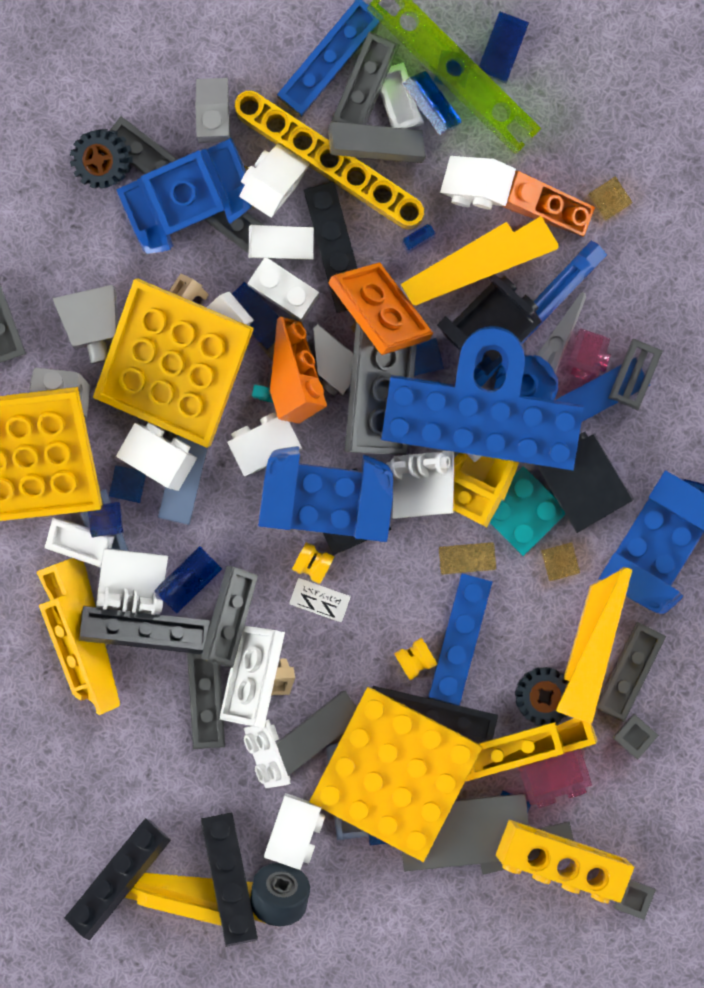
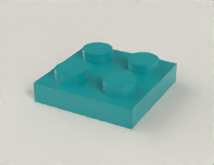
[490,466,565,556]

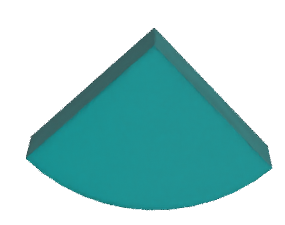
[252,384,273,403]

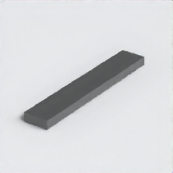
[109,116,265,254]

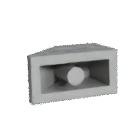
[195,78,230,143]
[313,324,353,397]

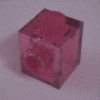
[565,328,611,380]

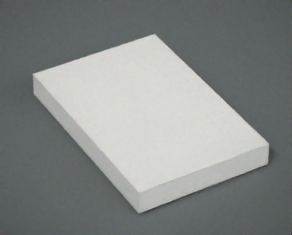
[220,626,285,728]

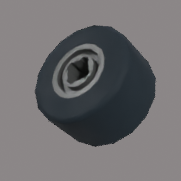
[250,863,311,927]

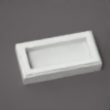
[380,62,424,129]
[248,225,314,260]
[45,517,114,568]

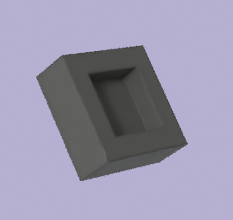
[612,714,659,760]
[613,879,656,920]

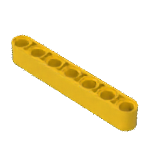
[235,91,424,230]

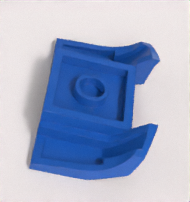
[116,138,252,254]
[258,446,393,542]
[598,470,704,614]

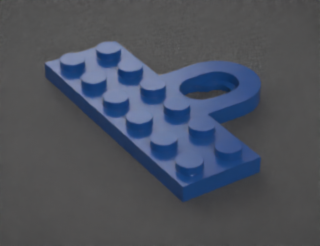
[381,326,584,470]

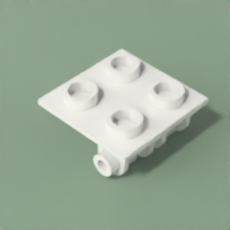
[386,451,454,519]
[96,548,168,615]
[243,719,291,788]

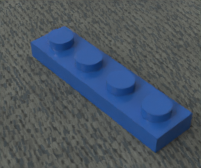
[277,0,383,117]
[428,573,493,706]

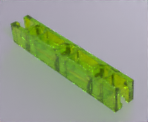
[367,0,542,154]

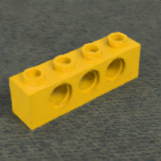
[496,819,634,904]

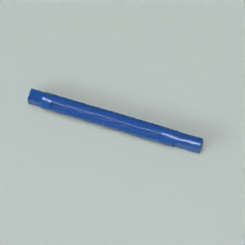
[454,240,607,387]

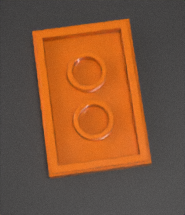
[328,262,433,355]

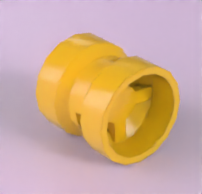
[292,542,335,584]
[394,637,438,680]

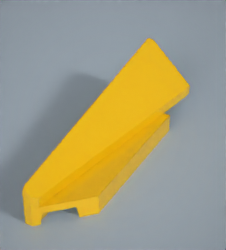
[400,216,559,306]
[36,558,120,715]
[556,567,632,724]
[465,718,598,782]
[125,873,265,926]

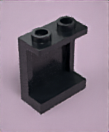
[437,274,542,376]
[538,431,634,533]

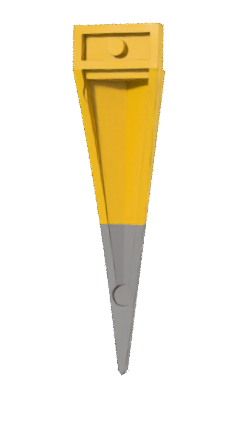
[453,292,586,528]

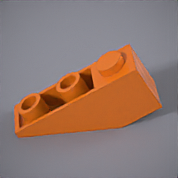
[502,171,595,237]
[270,316,327,424]

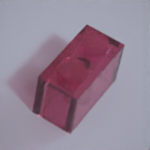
[517,748,592,808]

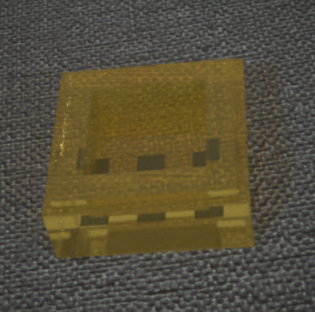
[588,176,633,221]
[540,542,580,581]

